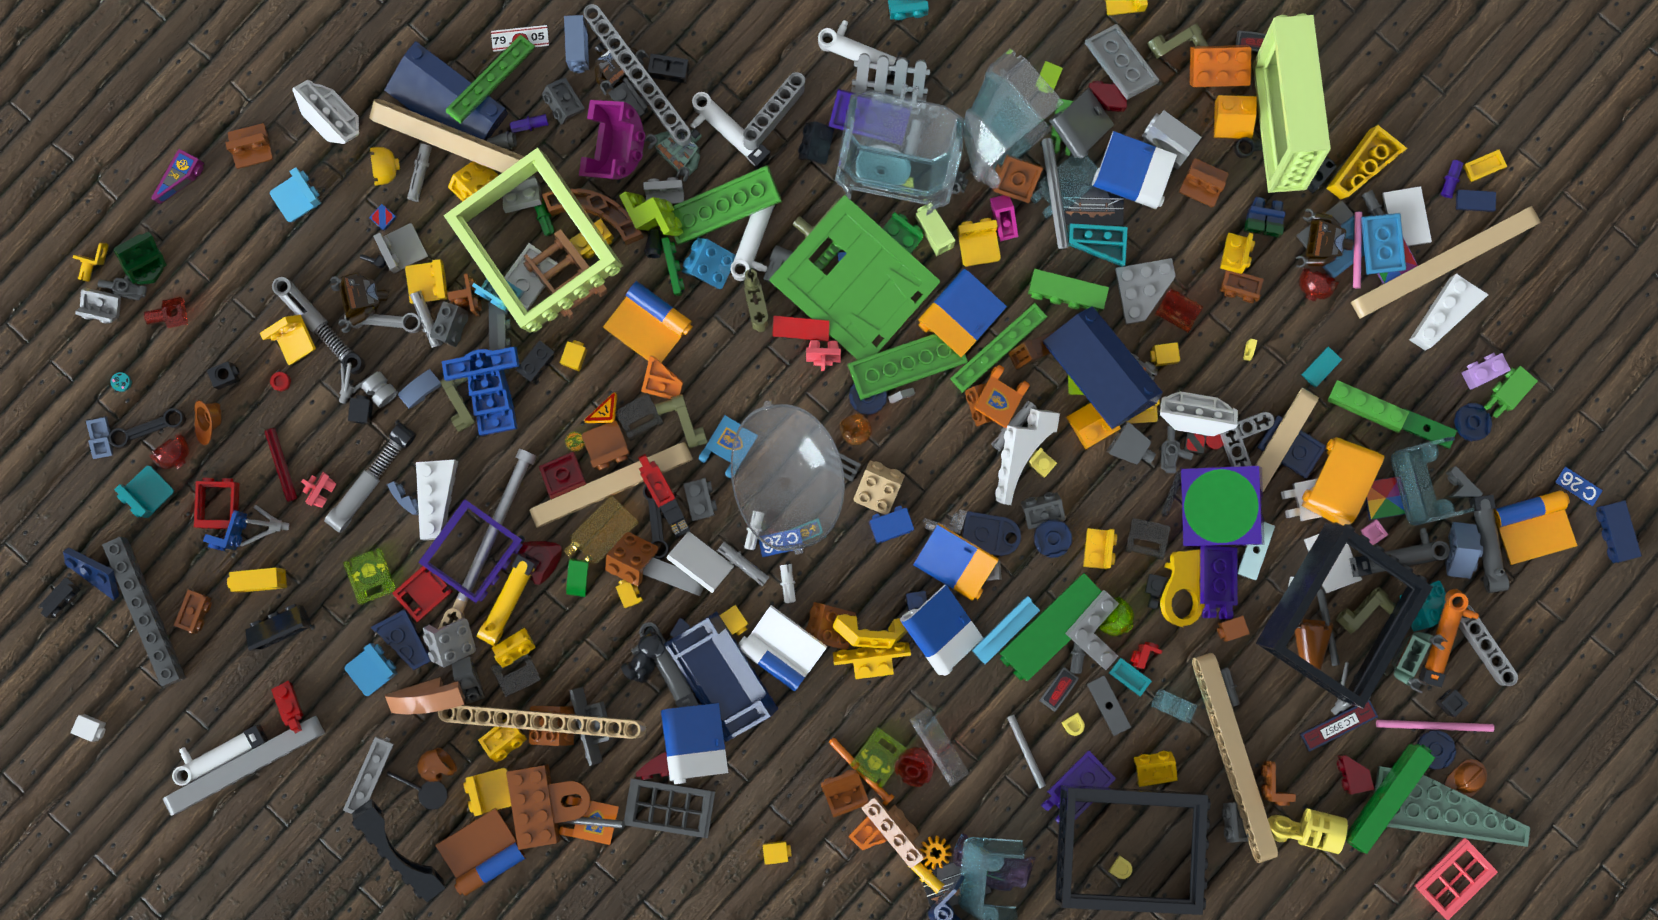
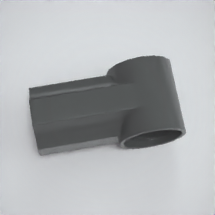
[763,245,793,284]

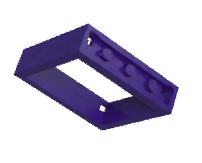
[418,499,522,603]

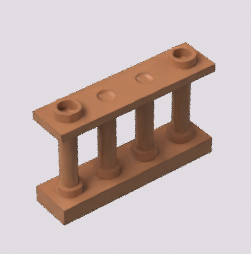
[523,229,607,320]

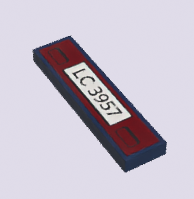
[1300,700,1378,752]

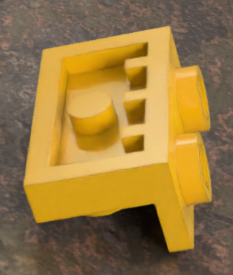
[570,219,614,259]
[1220,233,1255,274]
[492,628,536,668]
[478,717,527,762]
[1134,751,1178,787]

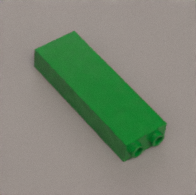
[999,573,1102,681]
[1345,744,1436,854]

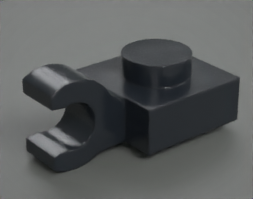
[1145,574,1168,609]

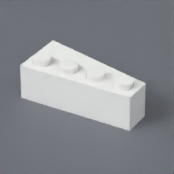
[1409,274,1488,350]
[416,460,458,540]

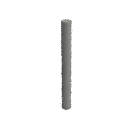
[1007,714,1046,789]

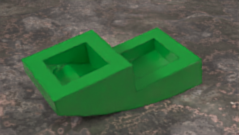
[566,558,589,597]

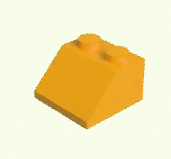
[1214,95,1257,139]
[1066,403,1121,450]

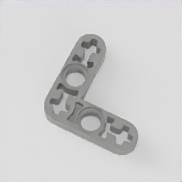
[1220,412,1274,467]

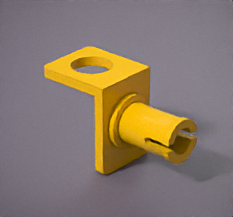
[73,243,109,282]

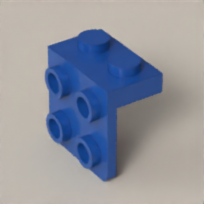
[203,510,248,551]

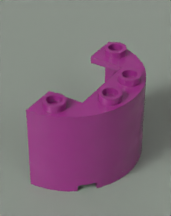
[579,100,645,179]

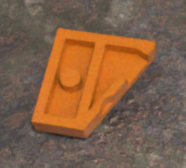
[641,356,684,399]
[848,816,888,850]

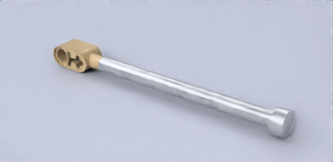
[438,448,537,630]

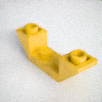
[833,614,908,649]

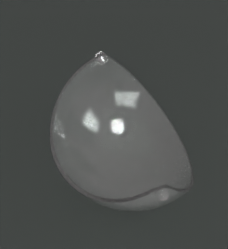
[731,401,845,554]

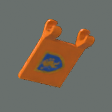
[974,365,1030,428]
[559,795,619,845]

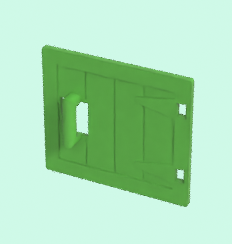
[769,195,940,360]

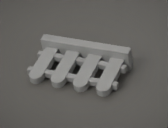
[851,53,930,108]
[343,736,394,814]

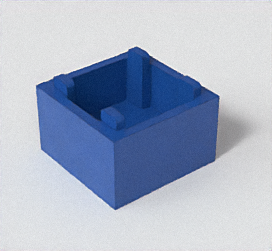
[869,506,914,544]

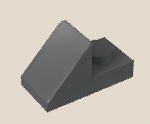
[1445,466,1483,498]

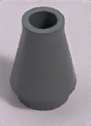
[487,131,517,150]

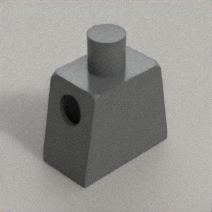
[1107,421,1156,465]

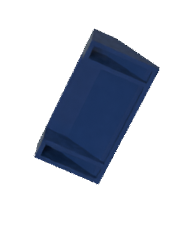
[384,41,508,141]
[1043,306,1163,429]
[664,611,778,742]

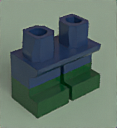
[1244,197,1286,238]

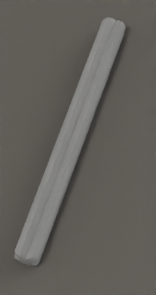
[1042,138,1069,249]

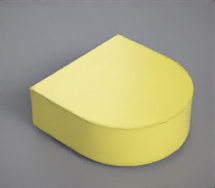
[1061,712,1085,736]
[1109,855,1132,879]

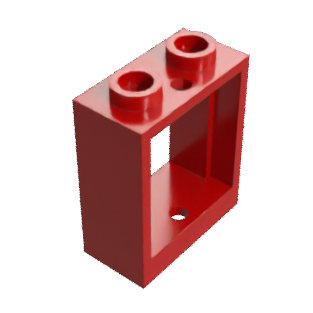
[194,478,240,529]

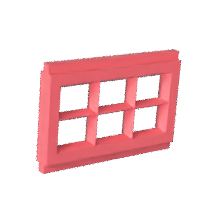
[1414,838,1498,920]

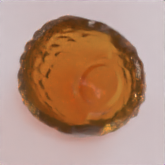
[840,414,872,445]

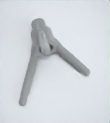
[339,363,378,404]
[240,505,289,547]
[1331,662,1371,715]

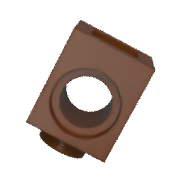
[1217,616,1250,641]

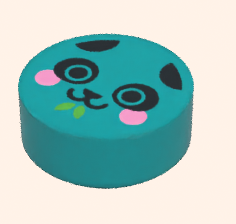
[111,372,132,392]

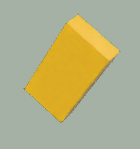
[1463,150,1507,182]

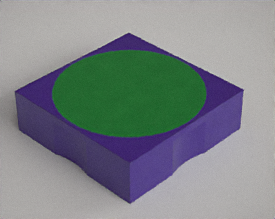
[1181,466,1265,547]

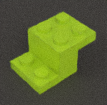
[619,192,684,237]

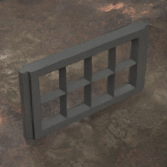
[624,778,715,838]

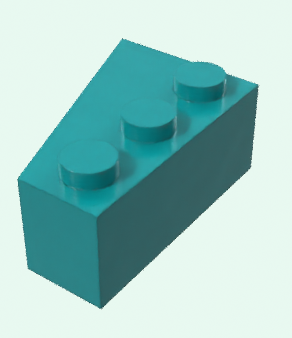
[1067,224,1128,267]

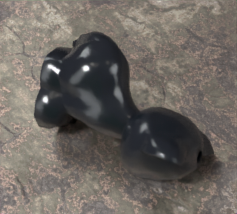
[620,626,665,683]

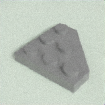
[1115,258,1176,325]

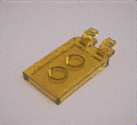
[564,495,639,565]

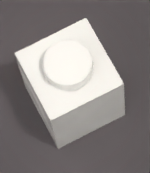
[71,714,106,742]

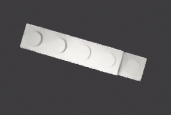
[995,409,1060,505]

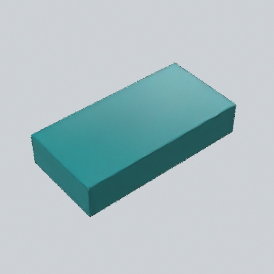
[1301,347,1342,388]
[1109,658,1152,697]

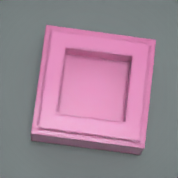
[1360,519,1388,545]

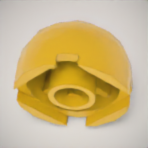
[370,147,400,186]

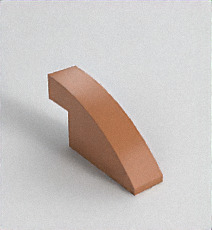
[385,677,465,714]

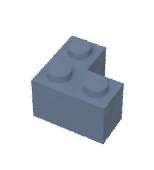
[1445,522,1483,579]

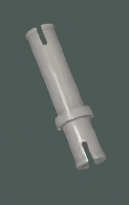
[407,144,432,202]
[410,291,443,348]
[991,401,1037,451]
[717,541,769,586]

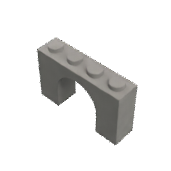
[1142,110,1202,170]

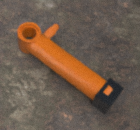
[1419,589,1479,688]

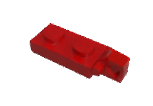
[638,454,676,508]
[271,680,303,734]

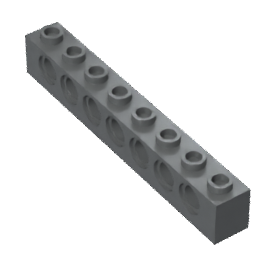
[102,537,186,687]

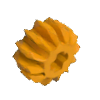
[919,835,952,869]

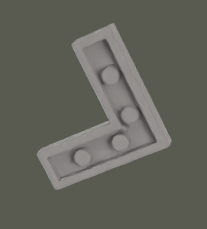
[1065,590,1119,670]

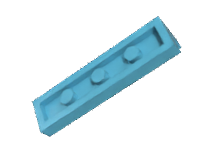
[971,596,1040,664]

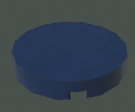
[849,384,887,415]
[1454,403,1492,441]
[1034,519,1072,558]
[1417,731,1456,769]

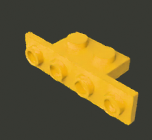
[833,642,911,679]

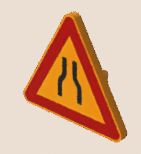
[584,392,617,423]

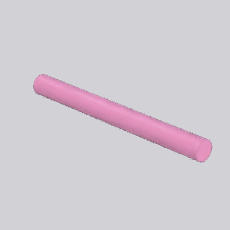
[1353,212,1362,288]

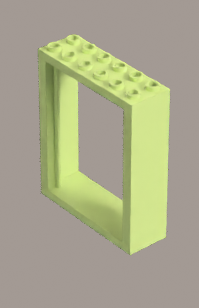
[1253,13,1331,193]
[444,147,623,333]

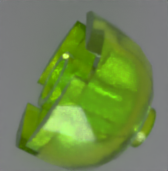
[1099,597,1134,636]

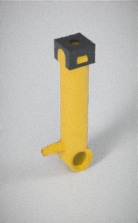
[477,552,540,646]

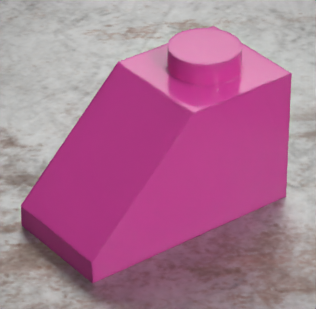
[990,195,1018,241]

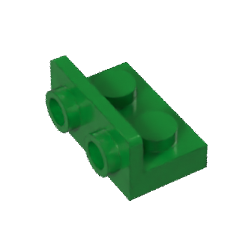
[882,212,924,254]

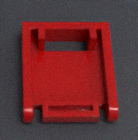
[392,566,453,622]

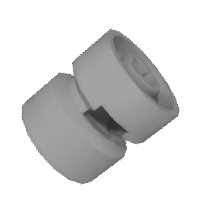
[361,371,398,408]

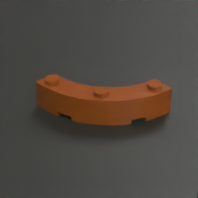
[542,188,644,245]

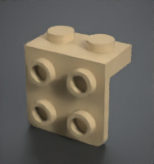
[854,460,905,515]

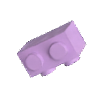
[1462,353,1511,390]

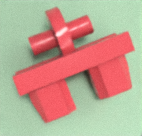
[806,340,841,371]
[301,472,336,508]

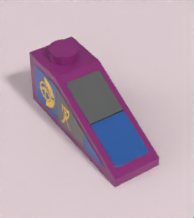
[151,149,204,204]

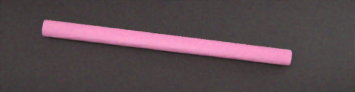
[1376,720,1494,732]

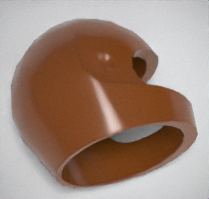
[418,748,457,782]

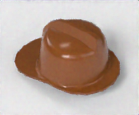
[195,400,222,445]
[1445,759,1487,798]

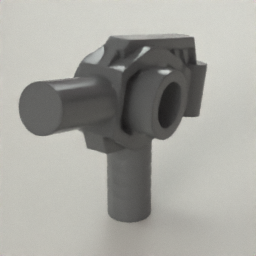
[98,275,147,300]
[1161,426,1193,473]

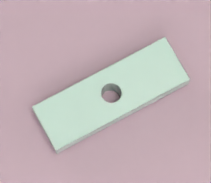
[1237,522,1275,580]

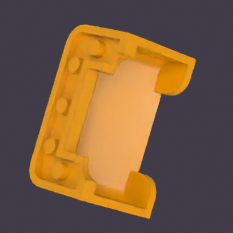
[1301,437,1384,526]

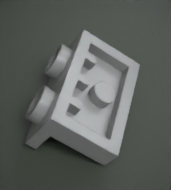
[503,176,542,213]

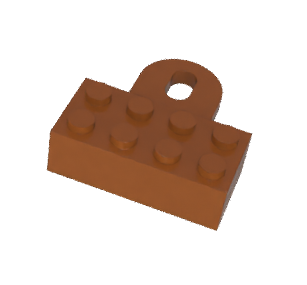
[506,764,591,850]

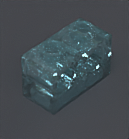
[1151,689,1197,723]

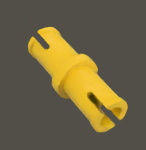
[908,862,945,894]

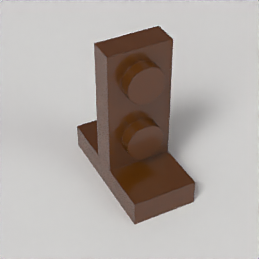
[1008,331,1054,370]

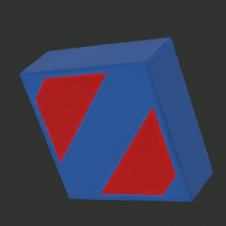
[369,204,397,231]

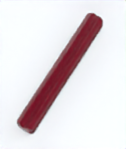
[265,428,297,502]

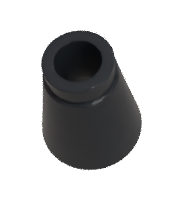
[644,229,663,259]

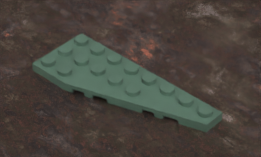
[1375,766,1530,847]

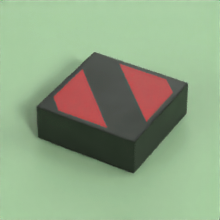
[1184,432,1206,454]

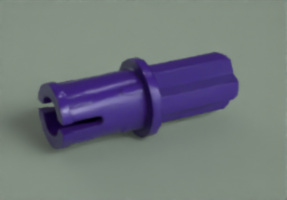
[510,114,549,133]
[1440,160,1463,198]

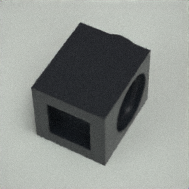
[207,361,240,390]
[348,395,374,425]
[1436,689,1469,717]

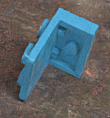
[682,238,736,289]
[345,643,398,696]

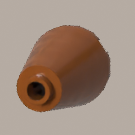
[1295,619,1333,670]

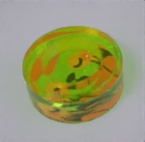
[565,432,585,451]

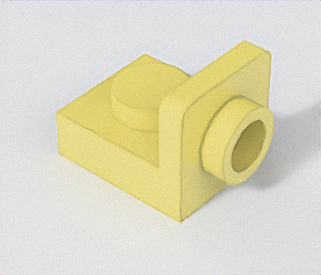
[1027,447,1057,478]

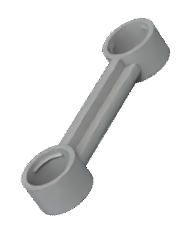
[344,313,422,333]

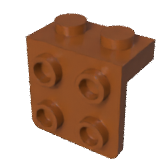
[582,421,631,471]
[605,532,658,586]
[805,602,856,650]
[529,706,575,746]
[1261,761,1296,806]
[821,770,869,817]

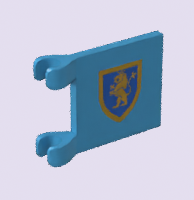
[699,415,758,478]

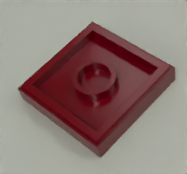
[538,451,587,500]

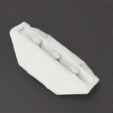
[293,80,359,144]
[1160,391,1238,436]

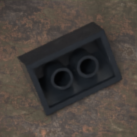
[245,604,312,651]

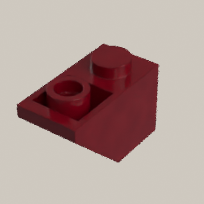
[1087,81,1127,112]
[1337,754,1374,795]

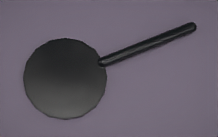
[387,771,448,810]

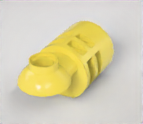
[1268,808,1348,854]

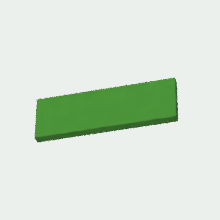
[673,166,782,245]
[847,334,968,400]

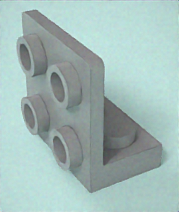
[373,223,428,274]

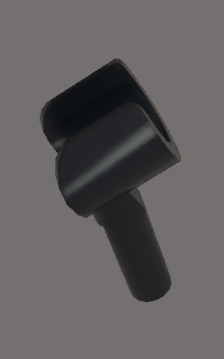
[360,254,387,269]

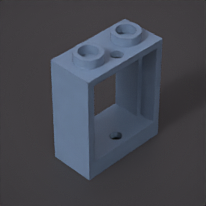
[564,15,589,73]

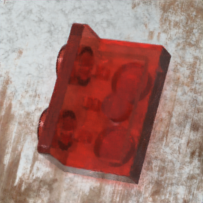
[1155,288,1203,332]

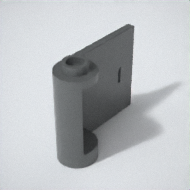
[1049,88,1114,159]

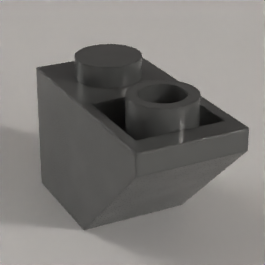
[452,657,485,704]

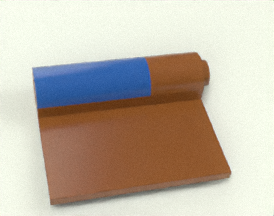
[435,808,526,896]

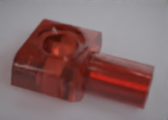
[144,297,188,328]

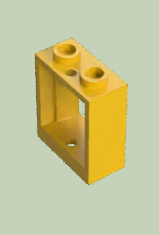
[227,568,287,593]

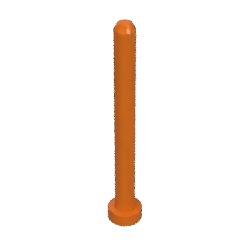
[829,738,895,806]

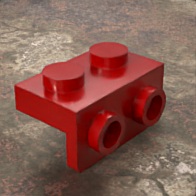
[1130,642,1163,669]

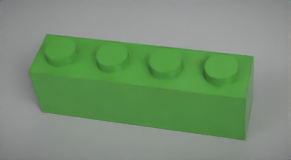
[1028,269,1109,312]
[1328,380,1409,433]

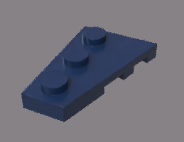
[63,547,119,600]
[371,609,431,670]

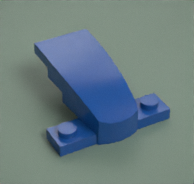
[442,347,519,436]

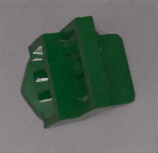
[113,231,167,284]

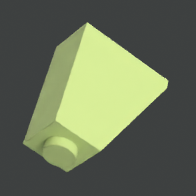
[915,205,955,256]

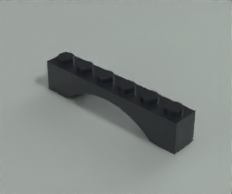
[352,799,446,902]

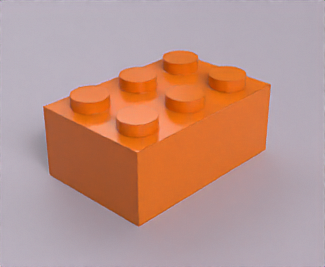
[1190,45,1251,87]

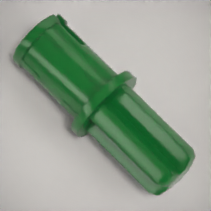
[534,198,555,236]

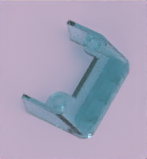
[1391,436,1474,525]
[958,837,1025,920]

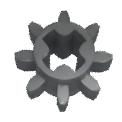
[944,170,969,195]

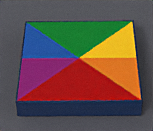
[1365,476,1409,520]

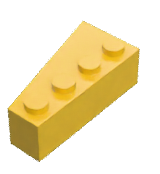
[1326,125,1407,200]

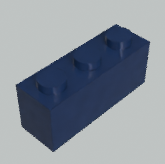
[1596,500,1642,563]

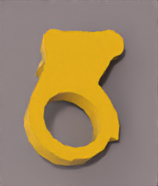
[1160,549,1205,627]

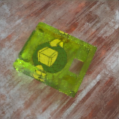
[343,548,396,605]
[850,727,908,788]

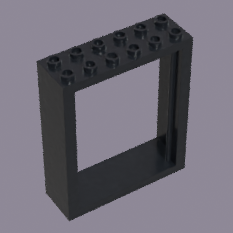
[1256,522,1433,708]
[1055,785,1211,915]

